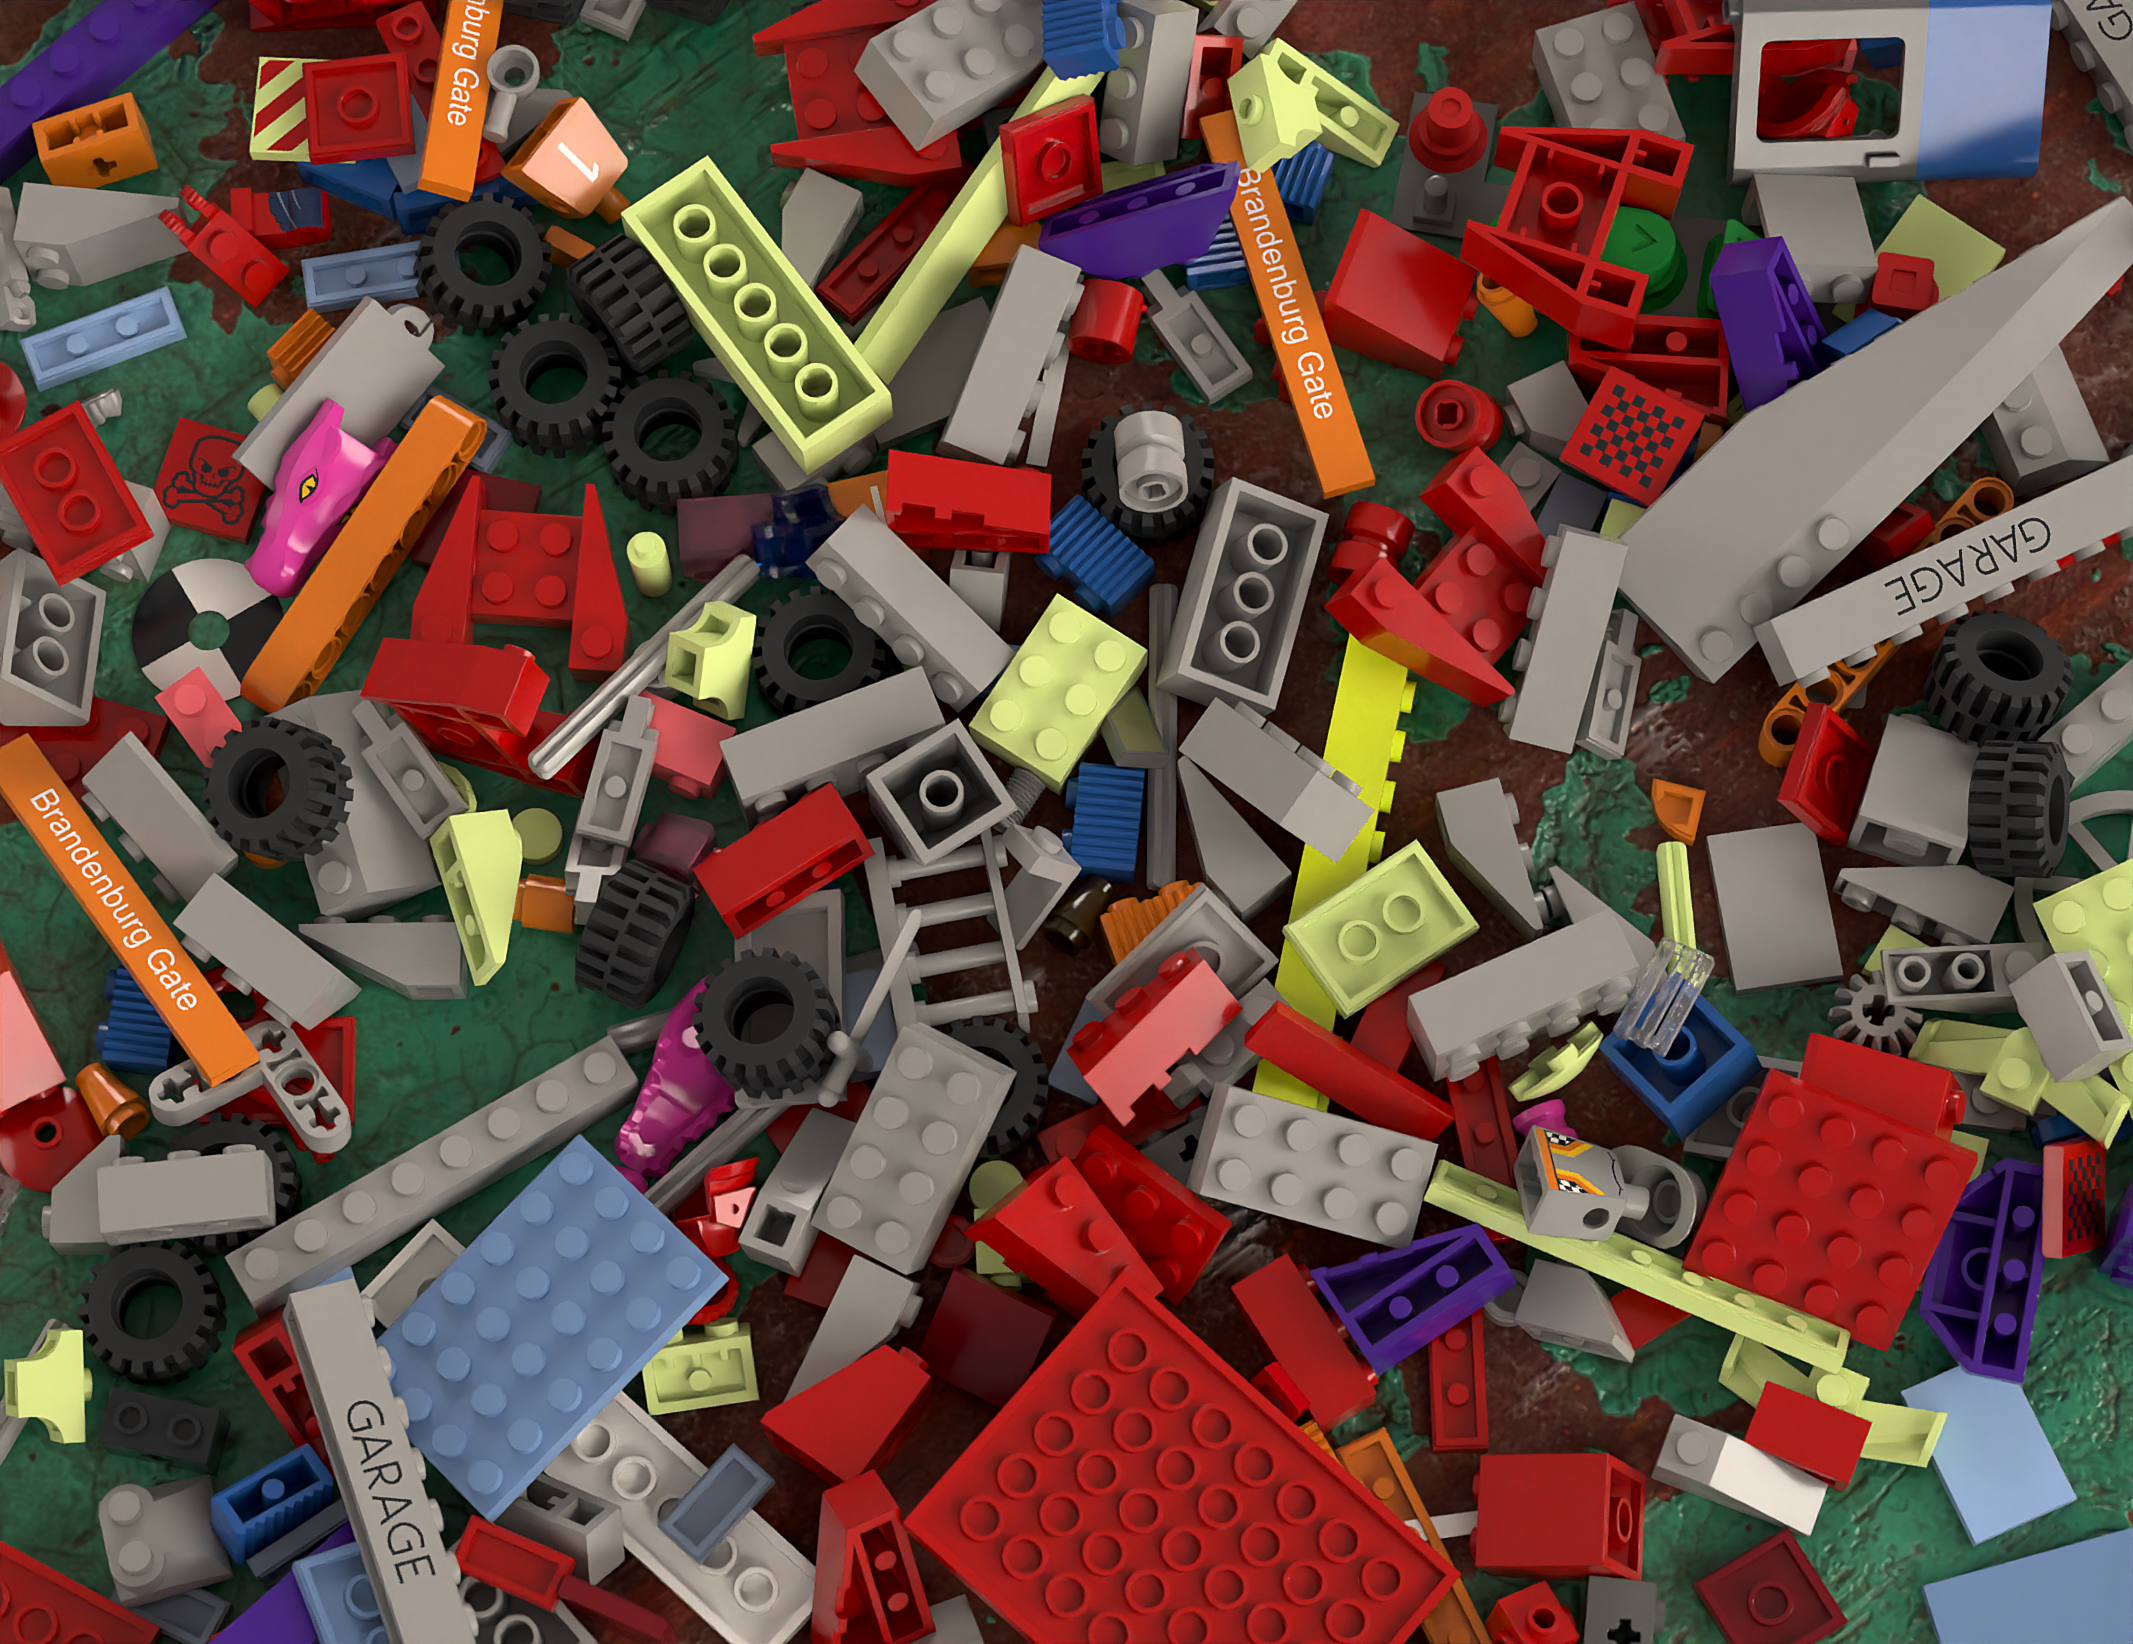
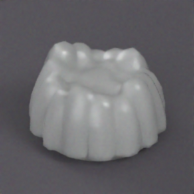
[80,388,122,429]

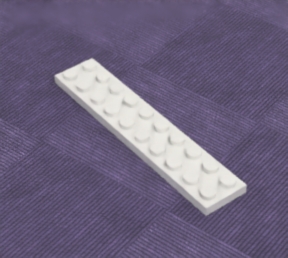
[360,1218,816,1644]

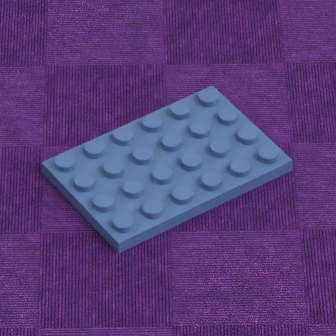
[375,1134,729,1523]

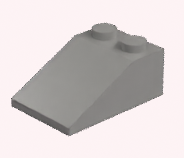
[13,182,191,290]

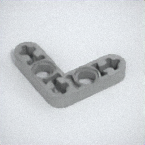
[148,1020,352,1153]

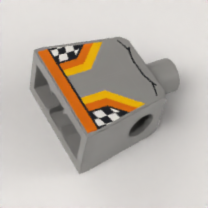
[1513,1125,1649,1242]

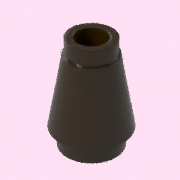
[1042,874,1115,956]

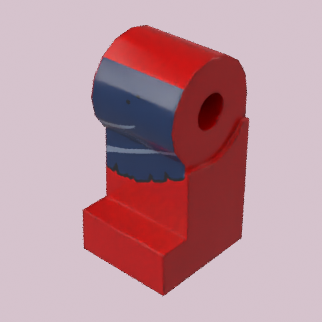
[230,188,332,250]

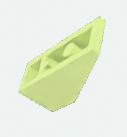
[1242,38,1400,168]
[429,809,523,986]

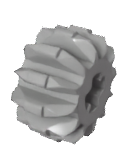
[1828,970,1923,1057]

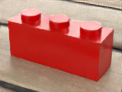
[692,782,875,940]
[1230,1253,1379,1435]

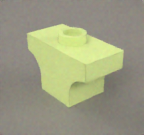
[1227,53,1322,173]
[664,601,756,720]
[4,1328,92,1443]

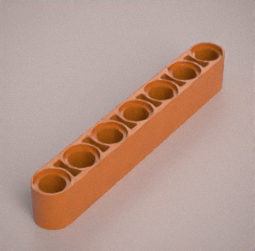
[240,395,487,714]
[1758,477,2014,768]

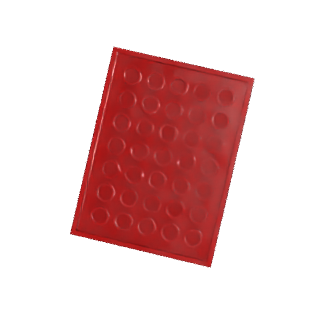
[900,1271,1462,1644]

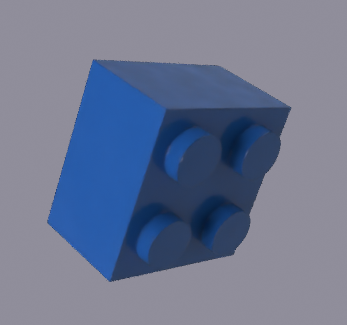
[1598,973,1763,1141]

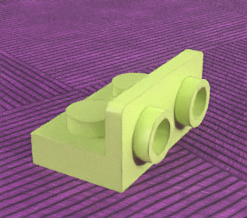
[642,1317,759,1416]

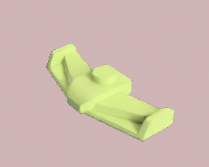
[1908,1017,2132,1150]
[1718,1333,1948,1467]

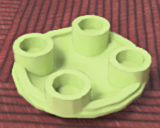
[1508,1020,1603,1102]

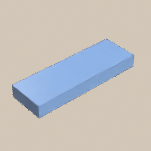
[301,241,462,313]
[19,286,187,392]

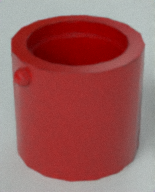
[1065,279,1147,365]

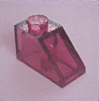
[677,492,787,582]
[633,811,719,900]

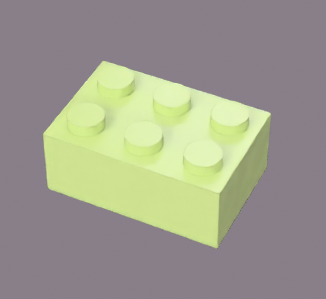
[969,593,1148,796]

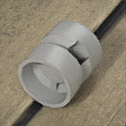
[1114,410,1188,513]

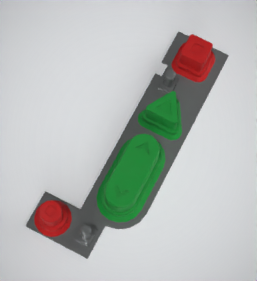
[1390,87,1939,336]

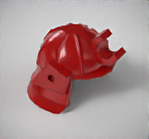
[1756,69,1859,140]
[667,1156,759,1259]

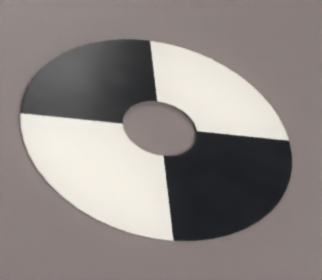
[132,558,284,701]

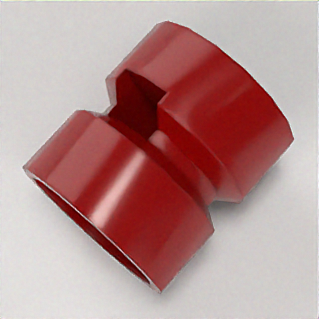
[1415,379,1504,455]
[1326,501,1416,587]

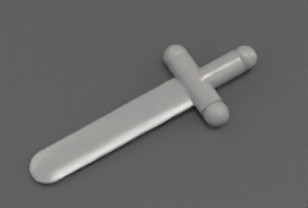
[817,908,922,1107]

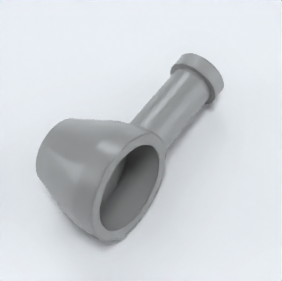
[482,45,540,143]

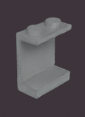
[1741,173,1878,304]

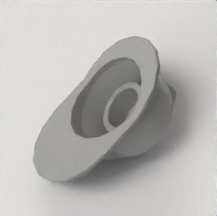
[1611,1145,1708,1249]

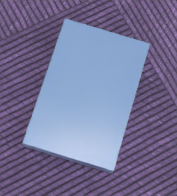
[1898,1366,2076,1547]

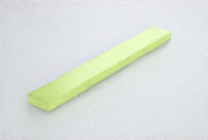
[854,65,1105,385]
[1423,1160,1851,1375]

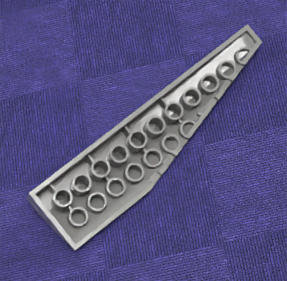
[1617,196,2133,684]

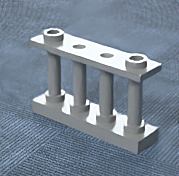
[863,827,1038,1036]

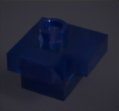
[751,483,848,581]

